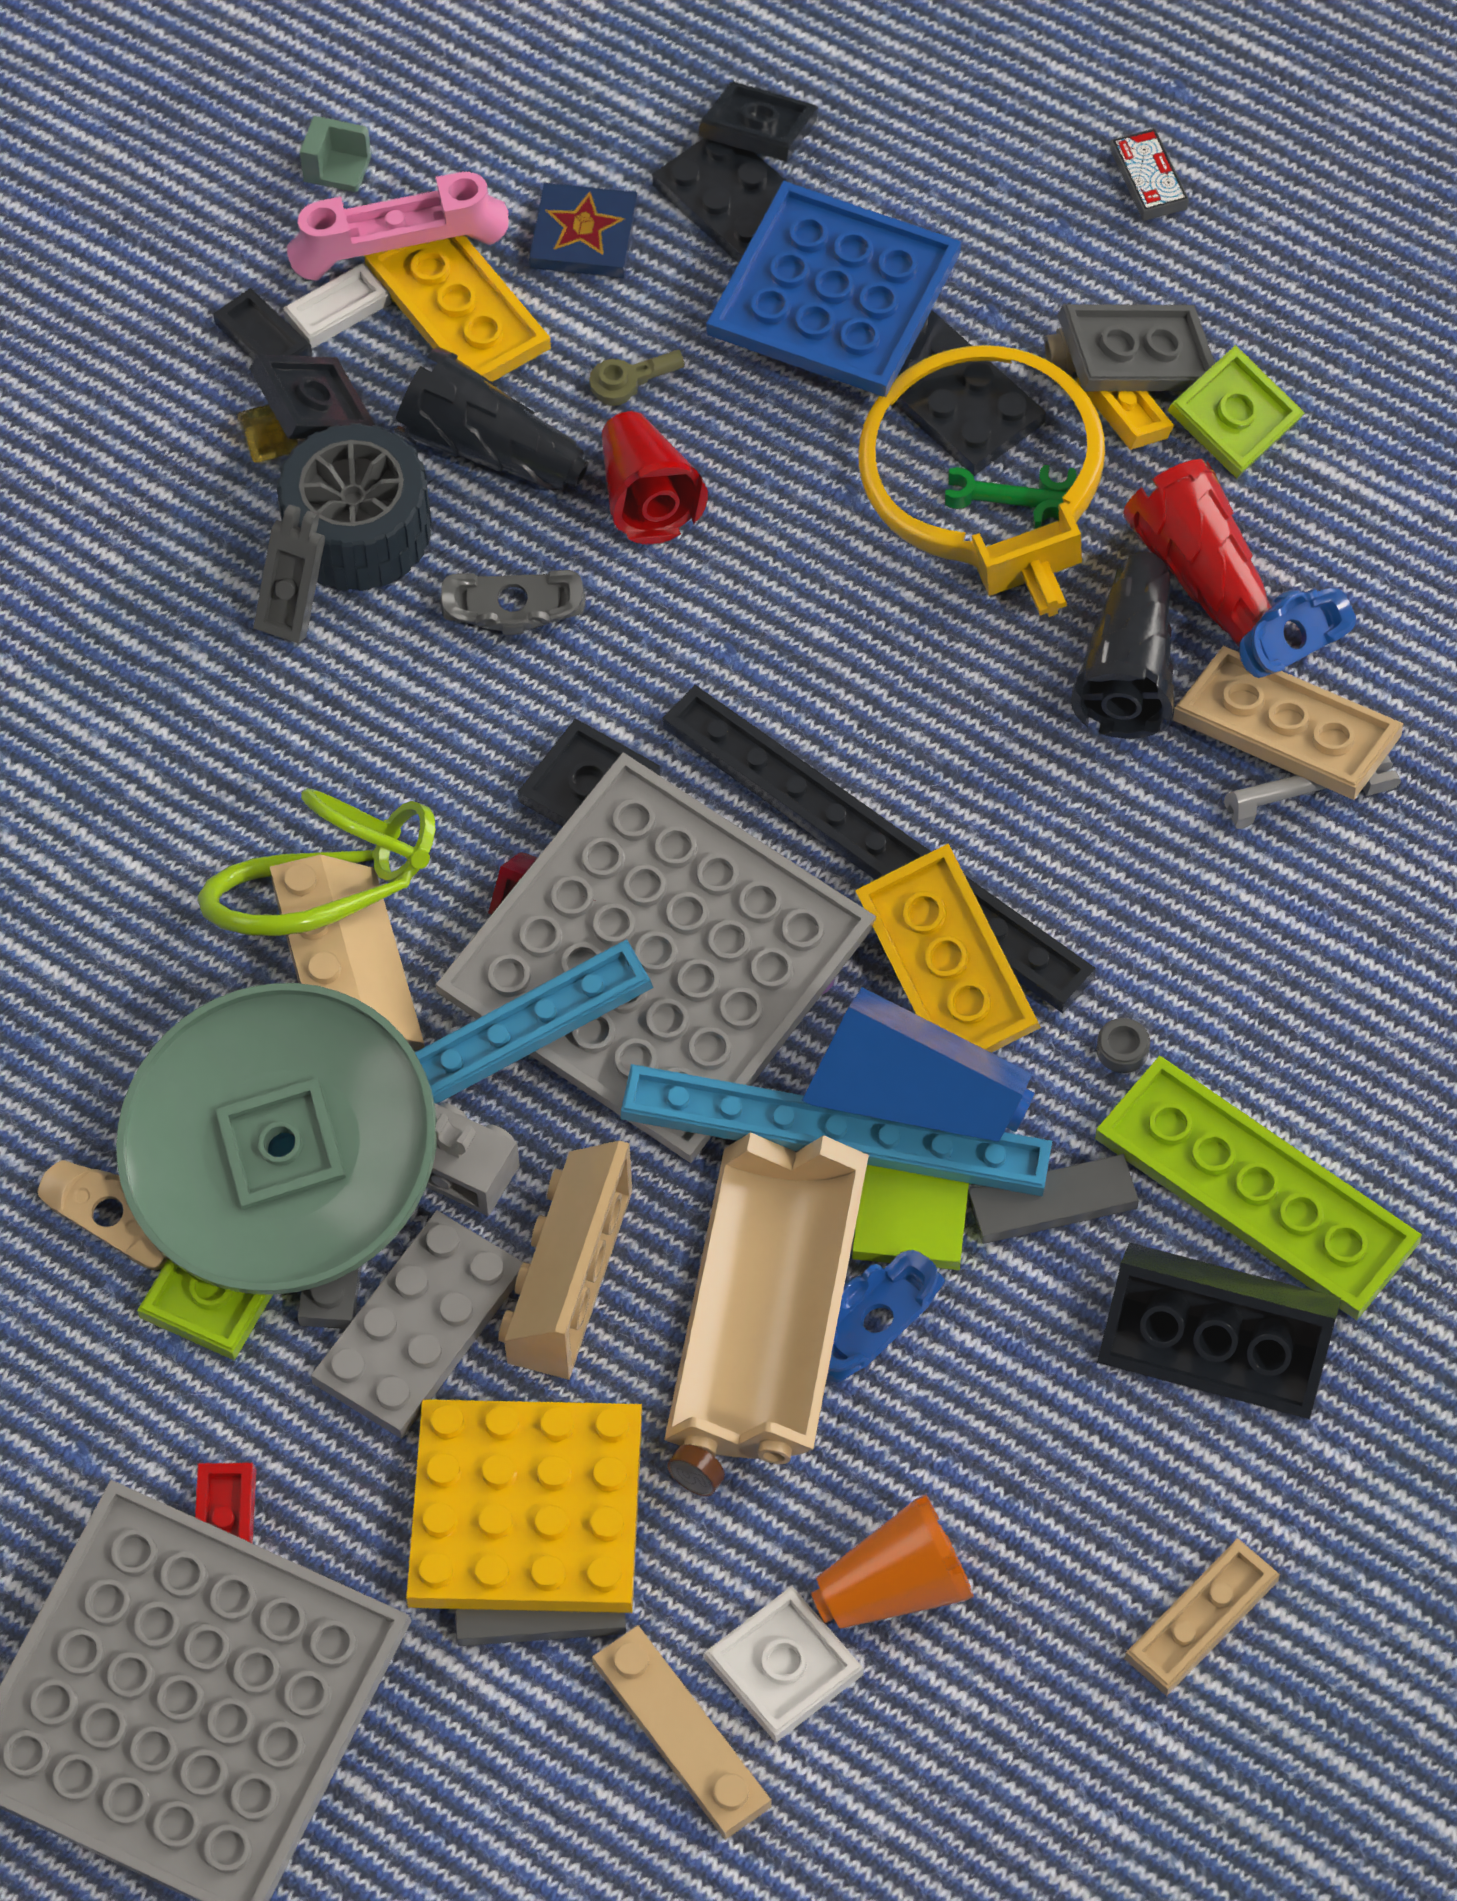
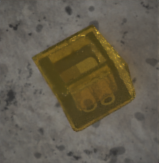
[236,404,298,463]

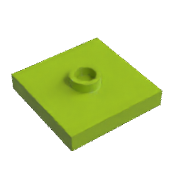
[1167,345,1305,479]

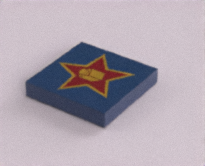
[529,182,638,278]

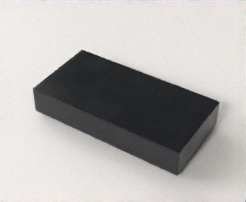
[213,288,313,361]

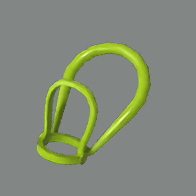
[197,788,436,936]

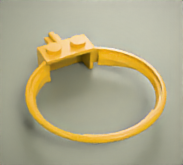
[858,345,1105,617]

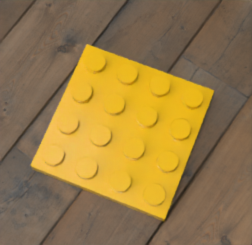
[406,1399,642,1613]

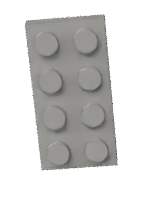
[311,1210,523,1439]

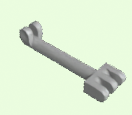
[1223,755,1401,829]

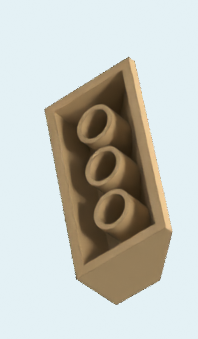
[270,854,425,1051]
[498,1141,632,1380]

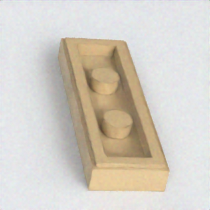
[1125,1538,1280,1696]

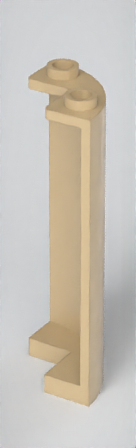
[664,1132,869,1464]

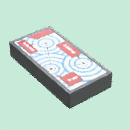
[1110,128,1189,221]

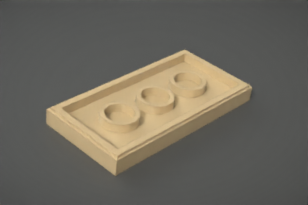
[1173,646,1403,800]

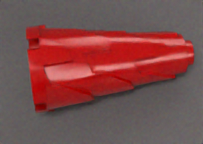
[1123,459,1271,647]

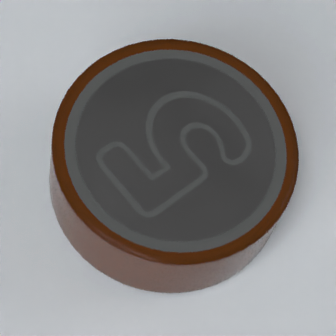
[667,1444,725,1496]

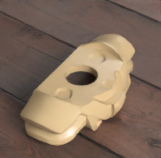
[38,1160,168,1270]

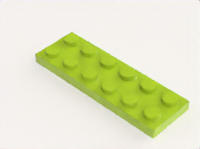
[1095,1055,1422,1320]

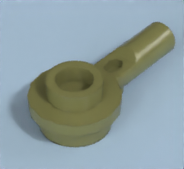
[589,349,685,406]

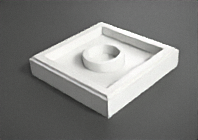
[704,1586,864,1743]

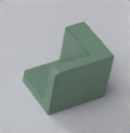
[299,116,372,192]

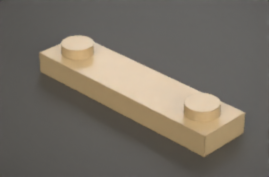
[592,1625,771,1840]

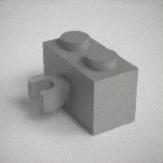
[426,1103,520,1217]

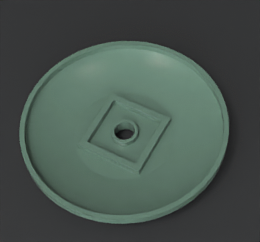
[116,983,437,1295]

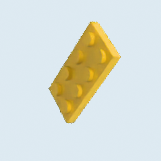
[364,235,551,382]
[855,843,1041,1053]

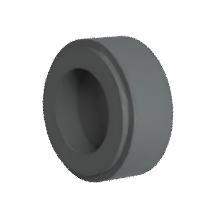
[1096,1018,1150,1073]

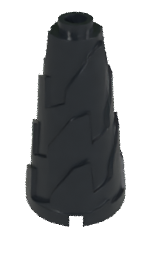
[394,347,589,491]
[1071,551,1174,739]

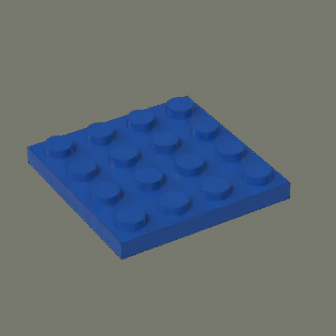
[706,181,961,397]

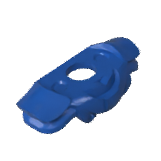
[1240,588,1356,678]
[827,1250,945,1383]

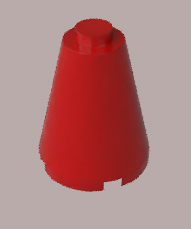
[602,411,708,544]

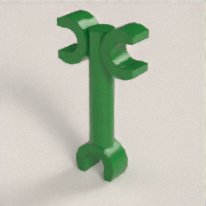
[945,465,1077,530]

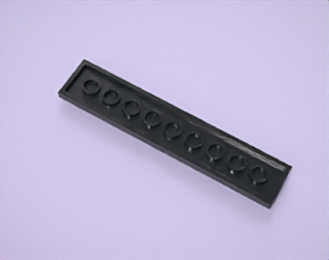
[652,138,1046,476]

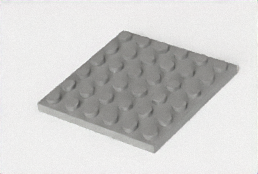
[435,752,876,1163]
[0,1480,412,1901]

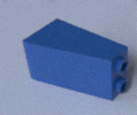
[802,987,1035,1142]

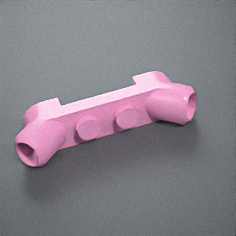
[287,172,508,281]

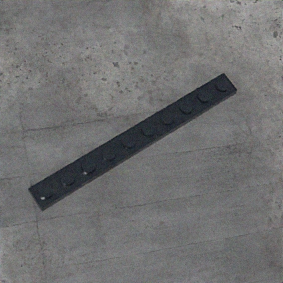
[662,685,1096,1014]

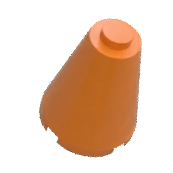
[811,1494,974,1629]

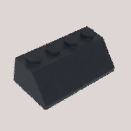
[1097,1242,1341,1419]

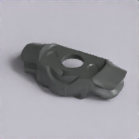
[440,570,586,635]

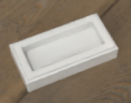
[283,262,391,348]

